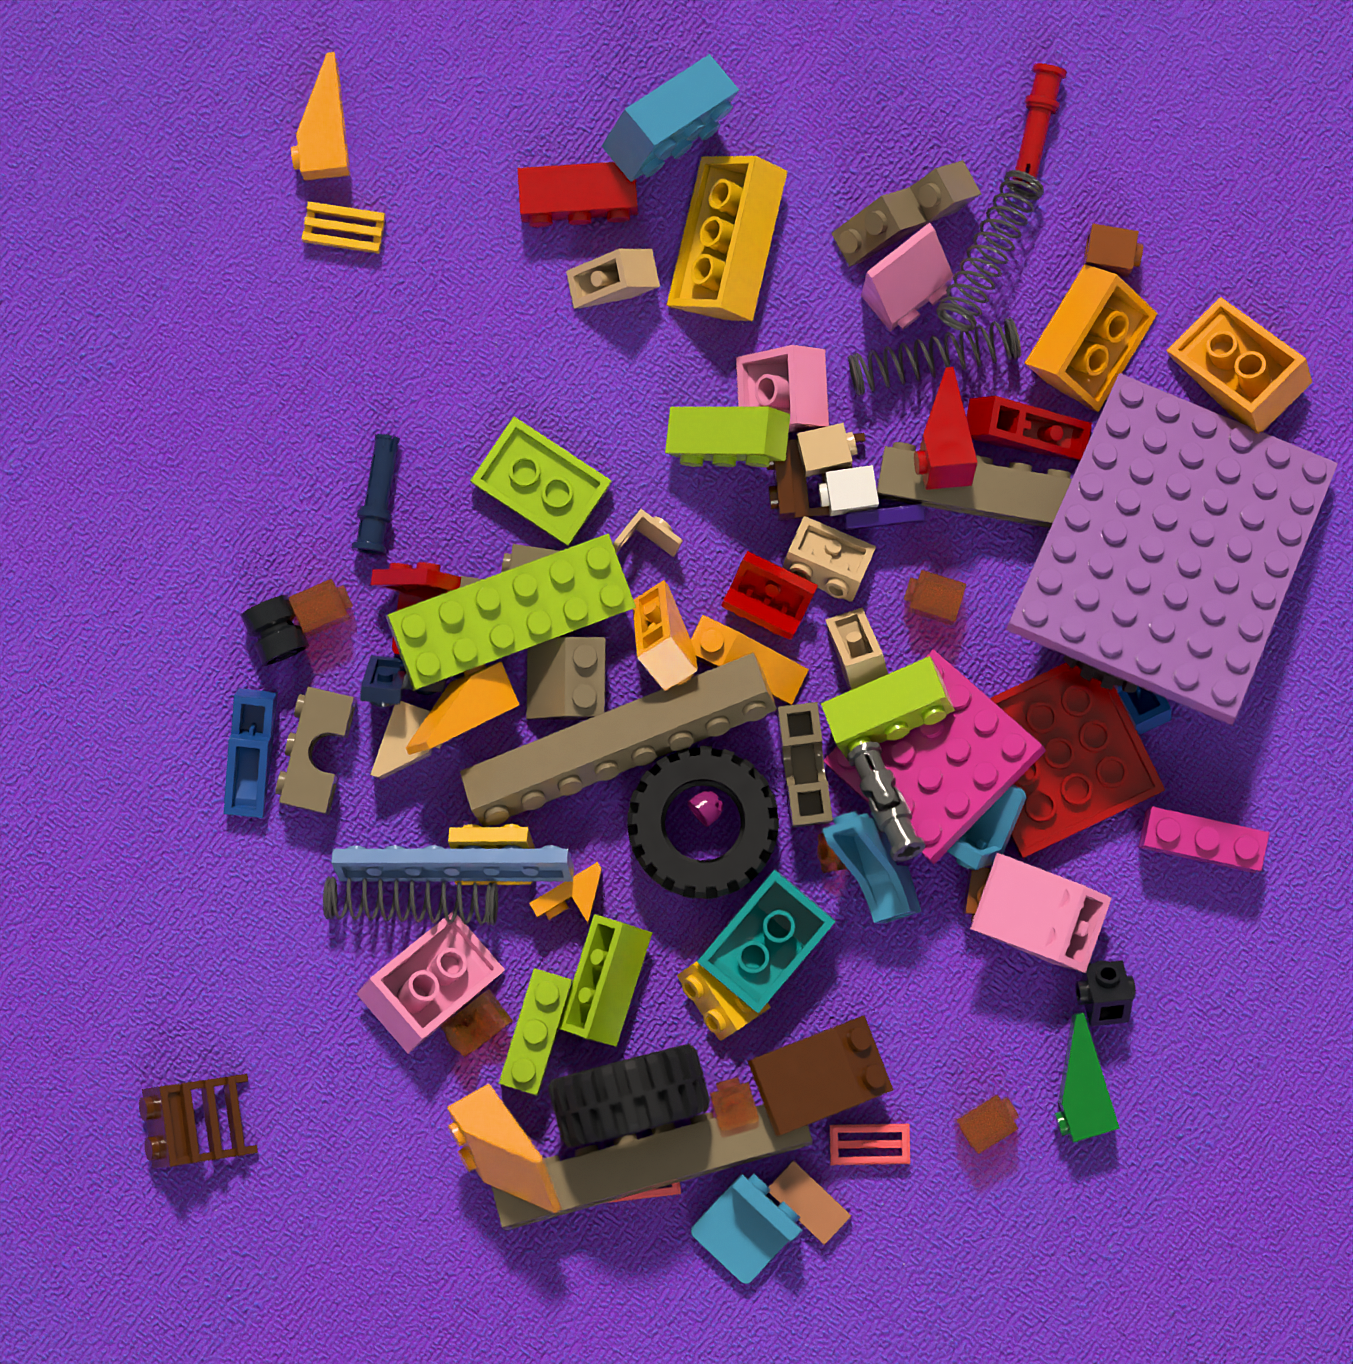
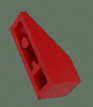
[914,367,978,490]
[966,396,1092,461]

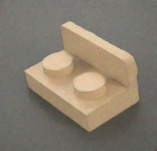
[782,516,876,602]

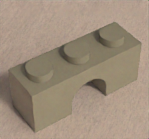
[275,686,357,815]
[777,702,833,828]

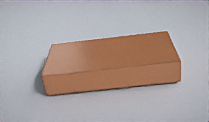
[768,1160,851,1245]

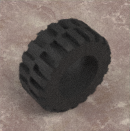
[627,746,779,899]
[548,1044,710,1147]

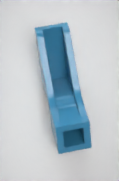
[823,812,922,923]

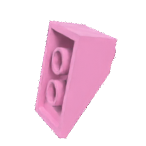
[861,223,953,331]
[356,910,505,1054]

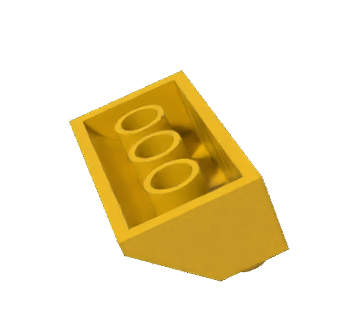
[666,156,788,321]

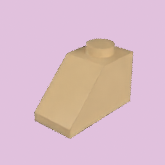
[566,249,660,309]
[825,607,888,690]
[370,701,443,780]

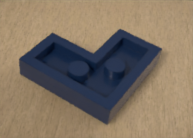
[360,655,448,707]

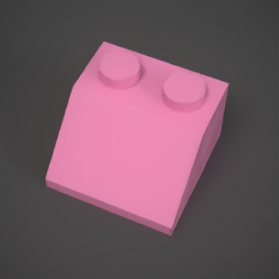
[736,345,829,433]

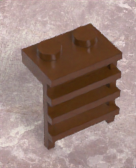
[766,433,866,521]
[139,1074,258,1168]

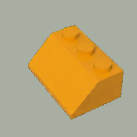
[1025,264,1158,412]

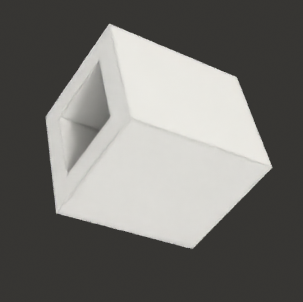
[818,465,879,516]

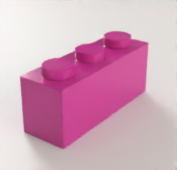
[1138,807,1269,873]

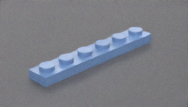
[331,845,574,881]

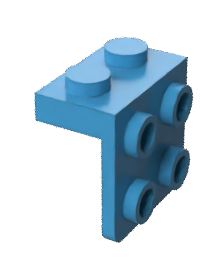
[947,784,1026,870]
[691,1173,802,1284]

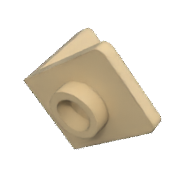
[613,509,683,557]

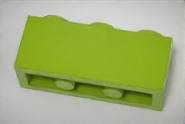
[665,407,790,467]
[821,656,955,758]
[558,914,653,1047]
[499,968,573,1095]

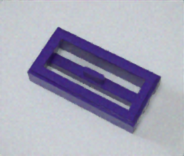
[843,504,925,531]

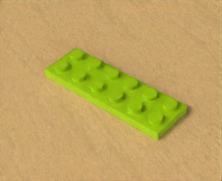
[385,533,636,690]

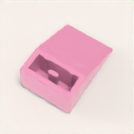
[970,853,1112,973]

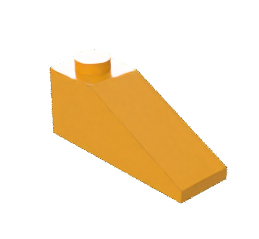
[291,52,351,181]
[633,580,698,691]
[691,615,809,705]
[406,662,520,755]

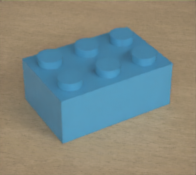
[601,54,739,182]

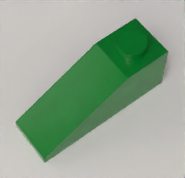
[1054,1013,1120,1142]

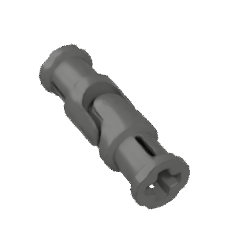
[847,742,926,861]

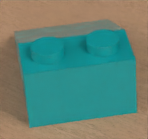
[697,869,836,1013]

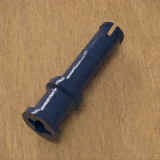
[351,434,400,555]

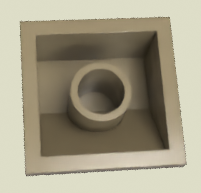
[526,637,606,720]

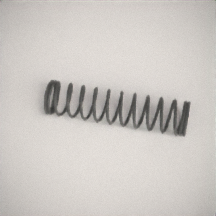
[936,170,1044,332]
[848,317,1021,396]
[323,876,498,926]

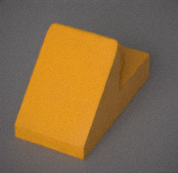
[529,862,602,924]

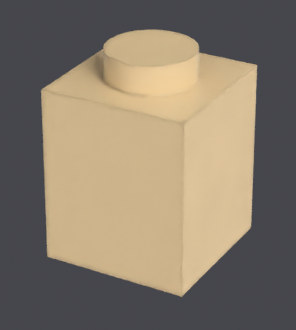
[796,423,858,477]

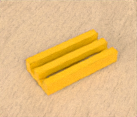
[301,202,386,254]

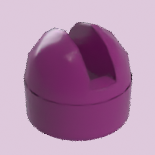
[688,791,723,827]

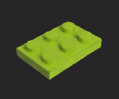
[470,416,612,548]

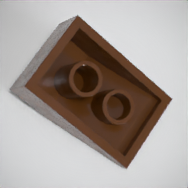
[747,1015,893,1137]

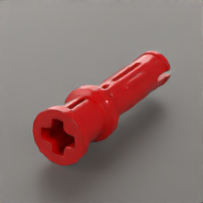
[1012,63,1067,185]

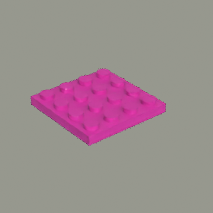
[824,649,1046,864]

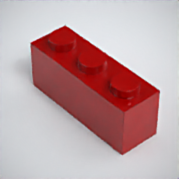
[517,162,638,227]

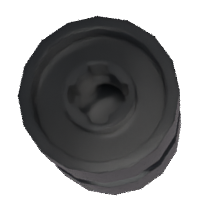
[240,595,310,666]

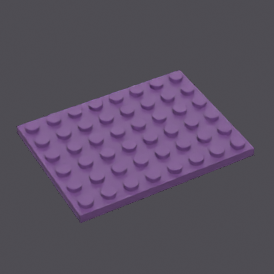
[1006,373,1338,725]

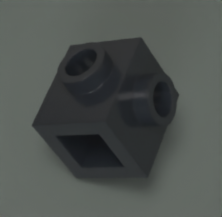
[1075,960,1136,1026]

